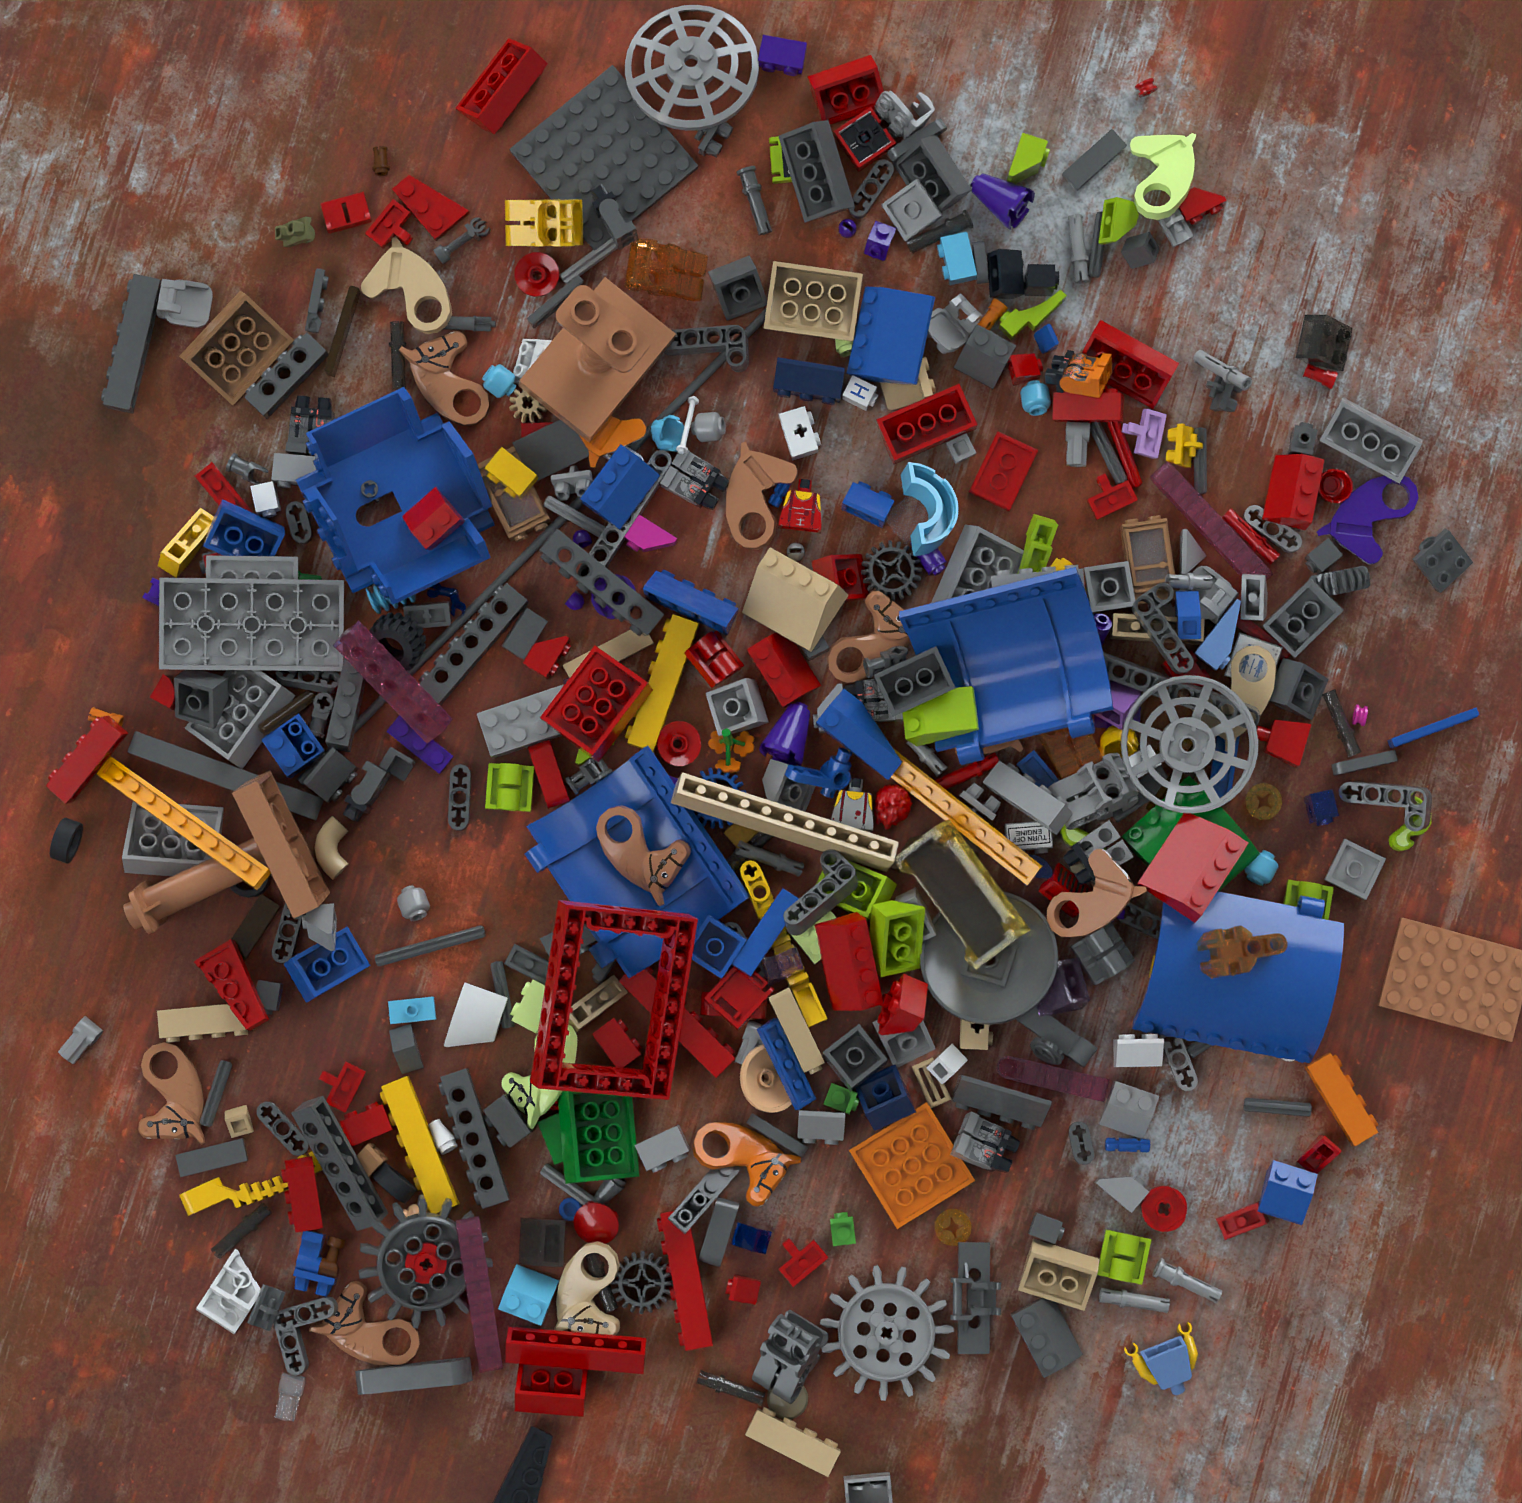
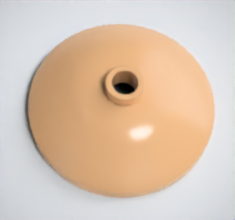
[740,1044,792,1113]

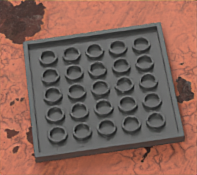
[509,65,699,251]

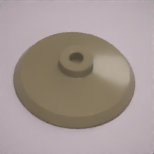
[767,1385,808,1419]

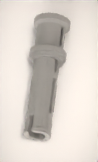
[1152,1258,1222,1304]

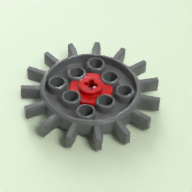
[358,1195,493,1328]

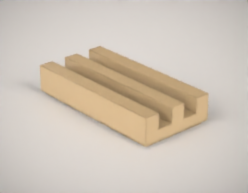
[912,1057,951,1108]

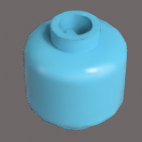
[482,364,516,398]
[1020,380,1051,416]
[1244,850,1279,886]

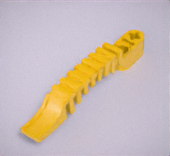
[740,861,827,1028]
[179,1151,323,1216]

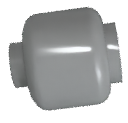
[691,412,726,442]
[397,886,430,921]

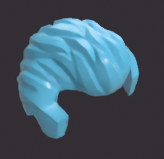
[650,415,684,452]

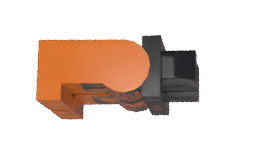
[1045,350,1112,398]

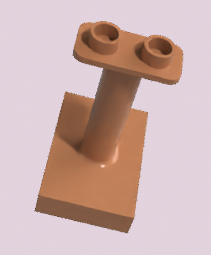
[519,277,676,443]
[123,771,330,934]

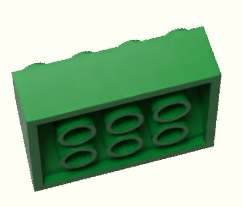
[558,1091,640,1184]

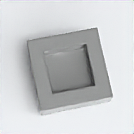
[946,433,976,464]

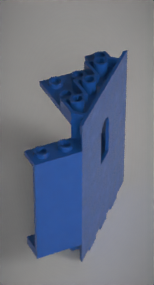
[295,387,495,605]

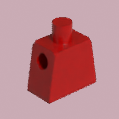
[1256,720,1311,768]

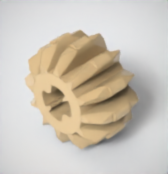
[509,389,547,423]

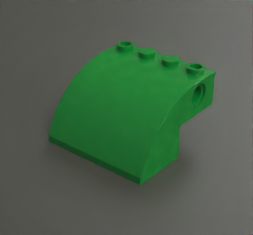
[1122,776,1260,892]

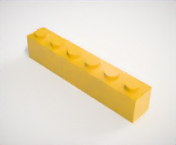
[625,614,699,753]
[380,1076,459,1214]

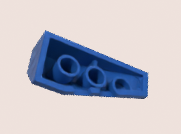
[816,689,902,780]

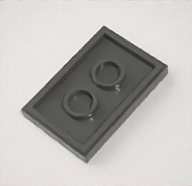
[513,420,589,482]

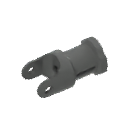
[225,453,269,485]

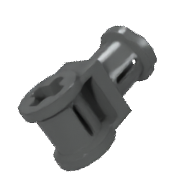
[863,646,908,678]
[309,693,335,739]
[565,758,613,795]

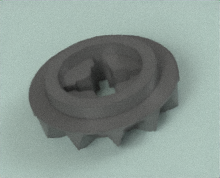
[1030,1037,1064,1065]

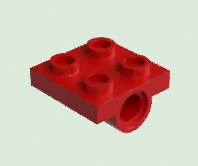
[684,631,745,688]

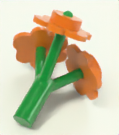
[708,728,754,774]

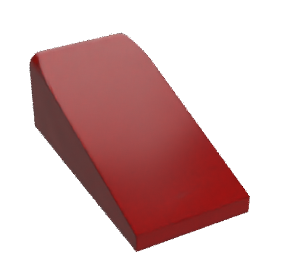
[1216,1201,1269,1240]

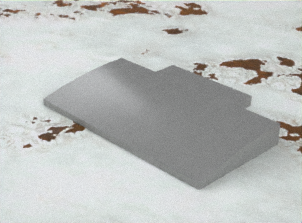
[159,556,344,671]

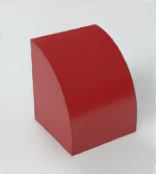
[150,674,175,710]

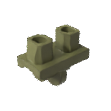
[275,216,315,247]

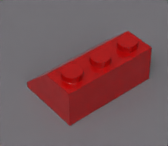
[807,55,884,124]
[1262,454,1325,530]
[747,632,821,709]
[514,1364,588,1417]

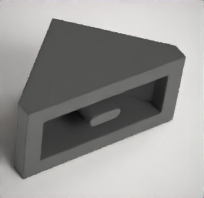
[389,1024,424,1074]

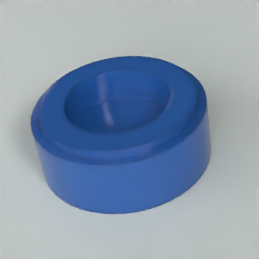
[559,1197,582,1221]

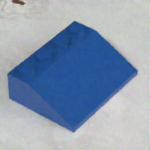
[846,286,935,385]
[643,570,739,635]

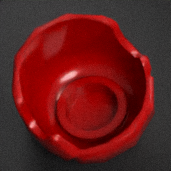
[1318,469,1353,504]

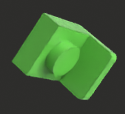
[824,1083,860,1114]
[830,1212,856,1246]

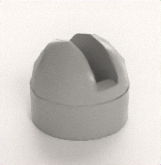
[787,543,805,562]

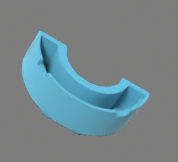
[901,462,958,556]

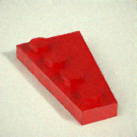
[193,939,269,1031]

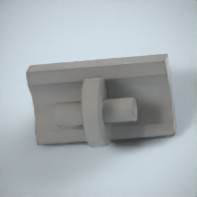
[1158,209,1193,248]
[551,465,594,501]
[960,783,1001,820]

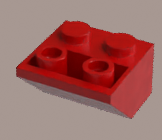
[877,974,928,1035]

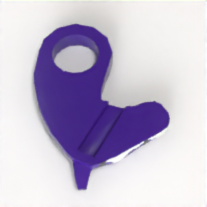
[1317,476,1418,565]

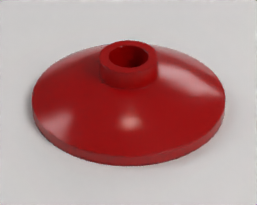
[514,252,559,297]
[657,721,701,766]

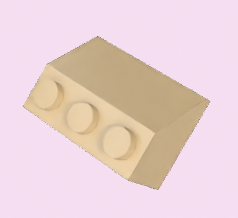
[1018,1239,1099,1311]

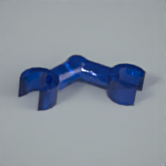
[427,583,466,617]

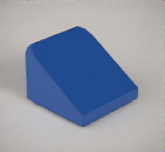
[1034,323,1059,354]

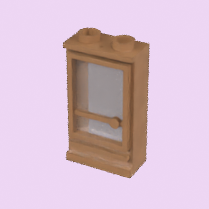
[477,446,551,542]
[1120,515,1178,605]

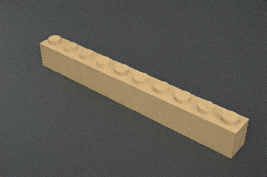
[671,772,899,872]

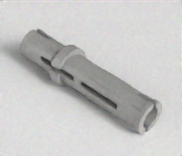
[1068,214,1089,284]
[1193,350,1252,391]
[1099,1288,1170,1313]

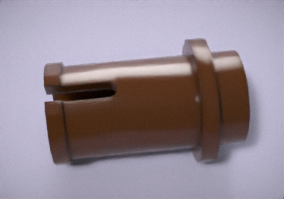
[372,146,390,176]

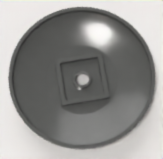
[920,890,1058,1025]

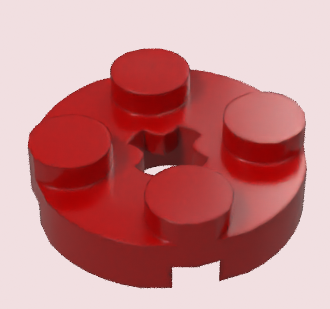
[1141,1186,1187,1232]

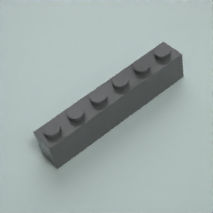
[101,274,161,414]

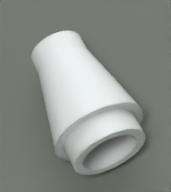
[428,1119,458,1155]

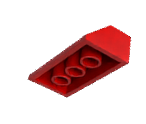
[455,38,548,135]
[1082,320,1179,409]
[876,384,978,465]
[814,912,883,1011]

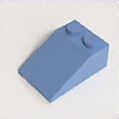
[1194,599,1241,670]

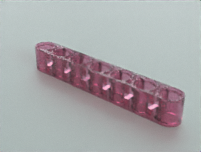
[1150,461,1273,581]
[456,1216,503,1373]

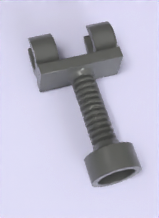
[433,217,491,264]

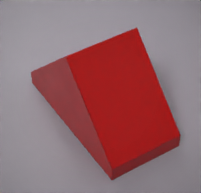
[1297,1135,1342,1174]

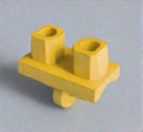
[1166,423,1203,468]

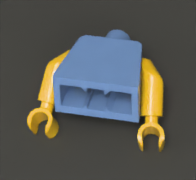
[1124,1322,1198,1395]

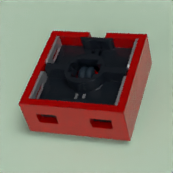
[833,107,896,172]

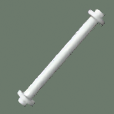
[676,396,699,454]

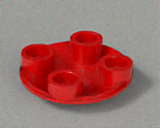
[574,1201,619,1244]

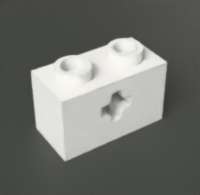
[779,406,821,461]

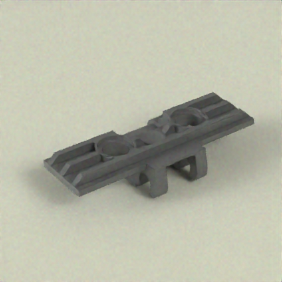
[950,1242,1001,1354]

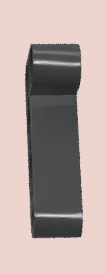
[664,325,749,372]
[1132,583,1194,675]
[1339,781,1432,831]
[783,849,858,936]
[1015,1006,1098,1067]

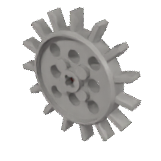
[820,1265,954,1401]

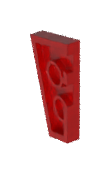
[392,175,470,241]

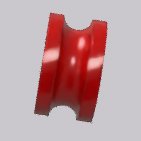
[1135,78,1158,98]

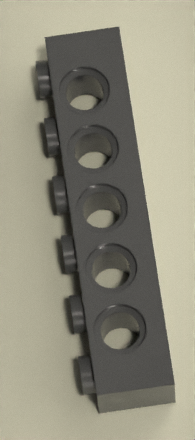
[539,529,664,636]
[418,583,529,706]
[438,1068,510,1209]
[291,1096,389,1231]

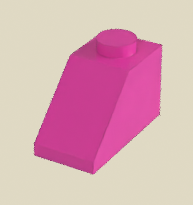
[624,515,678,552]

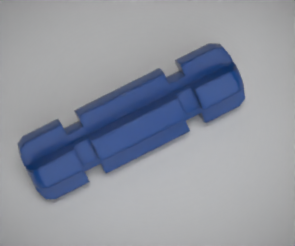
[768,483,791,508]
[1105,1137,1150,1152]

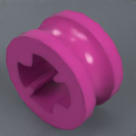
[1352,704,1368,726]

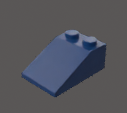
[284,926,370,1003]

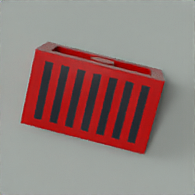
[1039,863,1093,918]

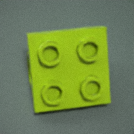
[485,763,535,812]
[1283,879,1334,920]
[1097,1229,1151,1285]

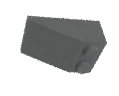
[1263,578,1344,658]

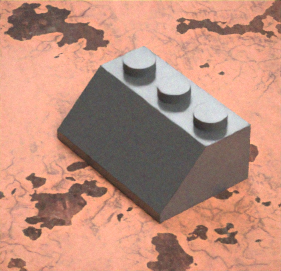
[893,134,972,213]
[873,646,955,717]
[1010,1298,1083,1378]

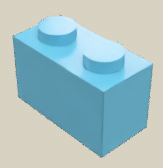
[937,232,977,285]

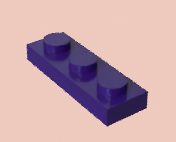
[386,714,454,774]

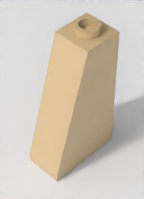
[768,988,825,1075]

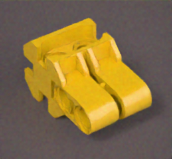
[505,199,583,246]

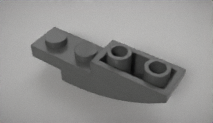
[668,1154,741,1234]

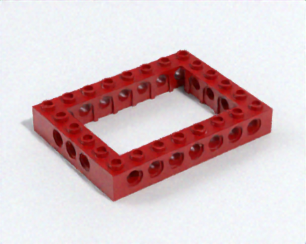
[530,900,698,1100]

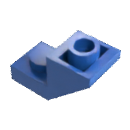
[1175,591,1201,639]

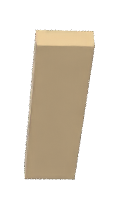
[563,630,654,678]

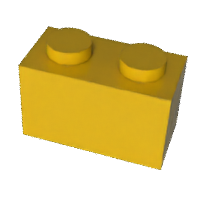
[485,447,539,500]

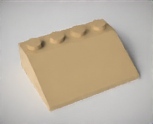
[764,261,863,341]
[742,548,848,652]

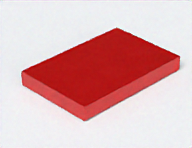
[969,431,1038,512]

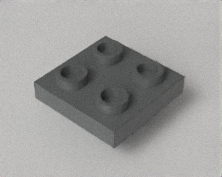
[1412,529,1473,593]

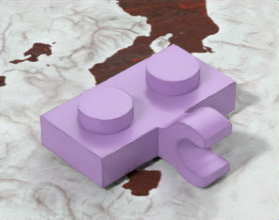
[1122,409,1167,459]

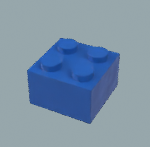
[692,915,748,979]

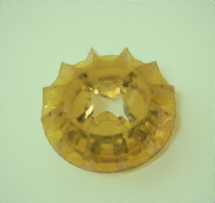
[1245,783,1282,820]
[935,1209,971,1246]

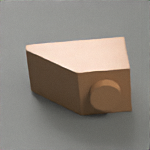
[357,1143,389,1178]

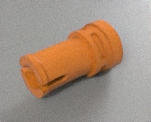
[978,298,1008,331]
[88,707,124,727]

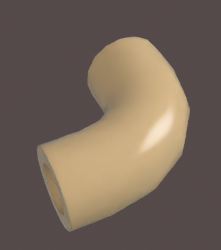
[314,816,348,880]

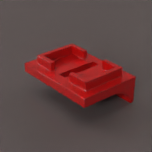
[320,191,372,234]

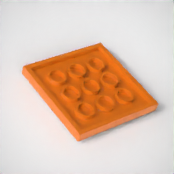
[849,1102,975,1229]

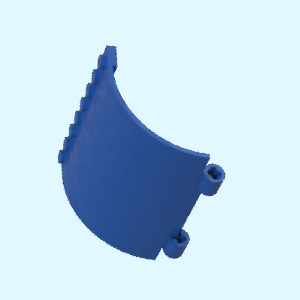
[899,567,1114,765]
[524,746,750,978]
[1132,891,1344,1063]

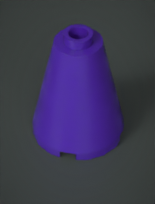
[970,173,1035,230]
[759,702,810,766]

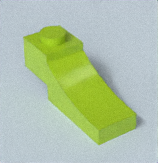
[999,289,1067,341]
[1017,514,1058,574]

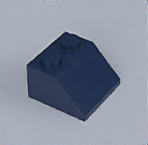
[856,1064,916,1131]

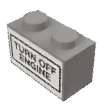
[1004,821,1053,854]

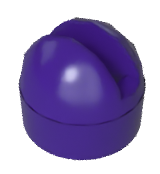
[839,219,857,238]
[573,530,592,548]
[565,590,584,610]

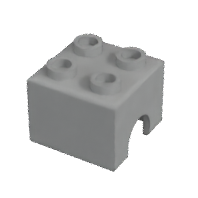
[843,1472,893,1503]

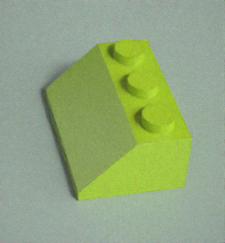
[869,900,925,977]

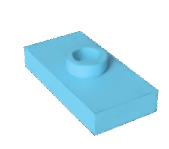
[388,997,436,1024]

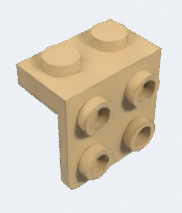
[880,357,936,411]

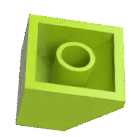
[1007,133,1050,184]

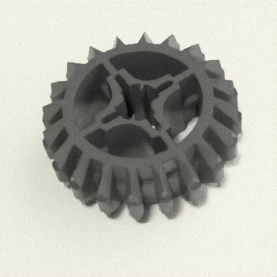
[861,540,922,602]
[1309,566,1370,596]
[611,1251,673,1314]

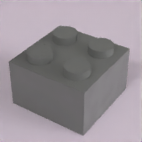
[822,1024,888,1092]

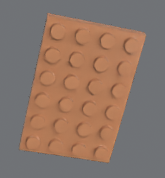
[1377,917,1522,1042]

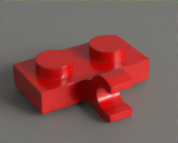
[365,199,413,249]
[1087,473,1138,520]
[319,1061,367,1113]
[778,1238,829,1287]

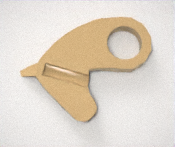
[361,237,452,334]

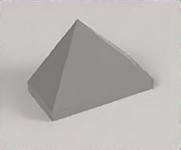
[1179,529,1207,575]

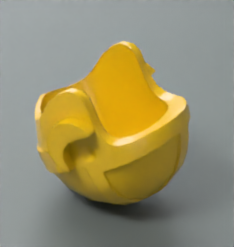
[1098,725,1140,759]

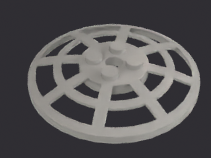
[625,5,759,131]
[1121,675,1258,814]

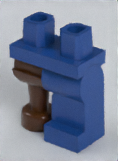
[293,1230,346,1297]

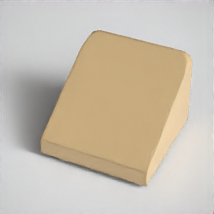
[225,1105,254,1138]

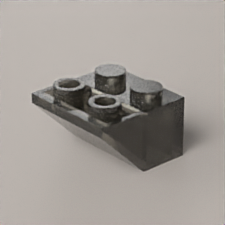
[1296,314,1353,371]
[519,1217,567,1267]

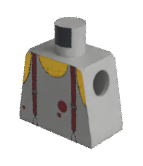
[831,778,873,832]

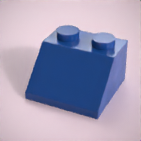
[841,481,894,528]
[1258,1160,1318,1225]

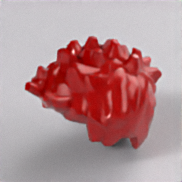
[874,784,912,830]

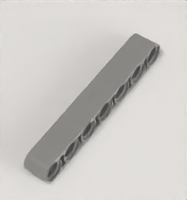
[578,450,672,584]

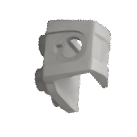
[874,91,935,139]
[156,279,213,328]
[927,294,983,354]
[1179,566,1239,624]

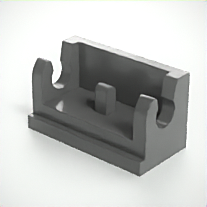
[403,601,452,628]
[501,608,548,660]

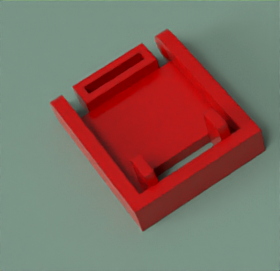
[704,966,775,1030]

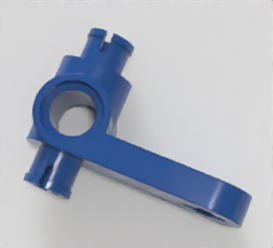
[785,747,852,798]

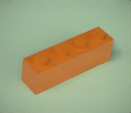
[1304,1053,1379,1146]

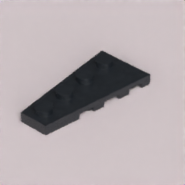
[492,1425,553,1503]

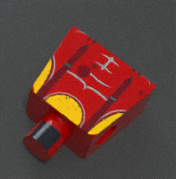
[778,479,822,533]

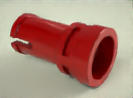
[1303,363,1338,389]

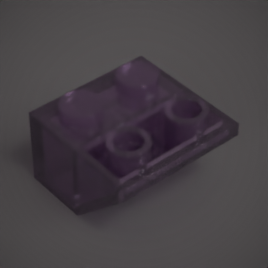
[1037,958,1090,1017]

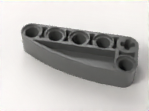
[355,1357,473,1395]

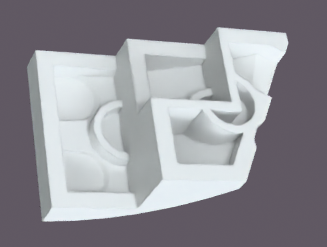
[444,983,508,1047]
[196,1249,261,1334]

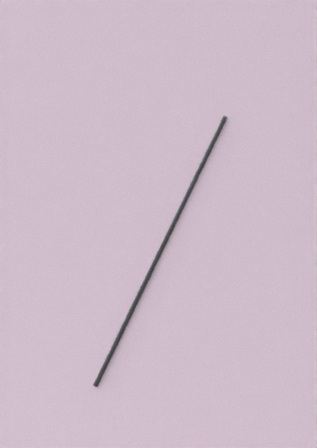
[297,307,767,785]

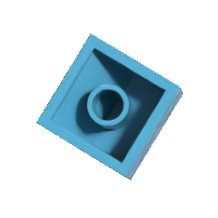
[498,1264,559,1326]

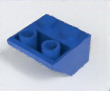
[261,714,325,779]

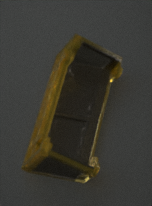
[894,819,1031,969]

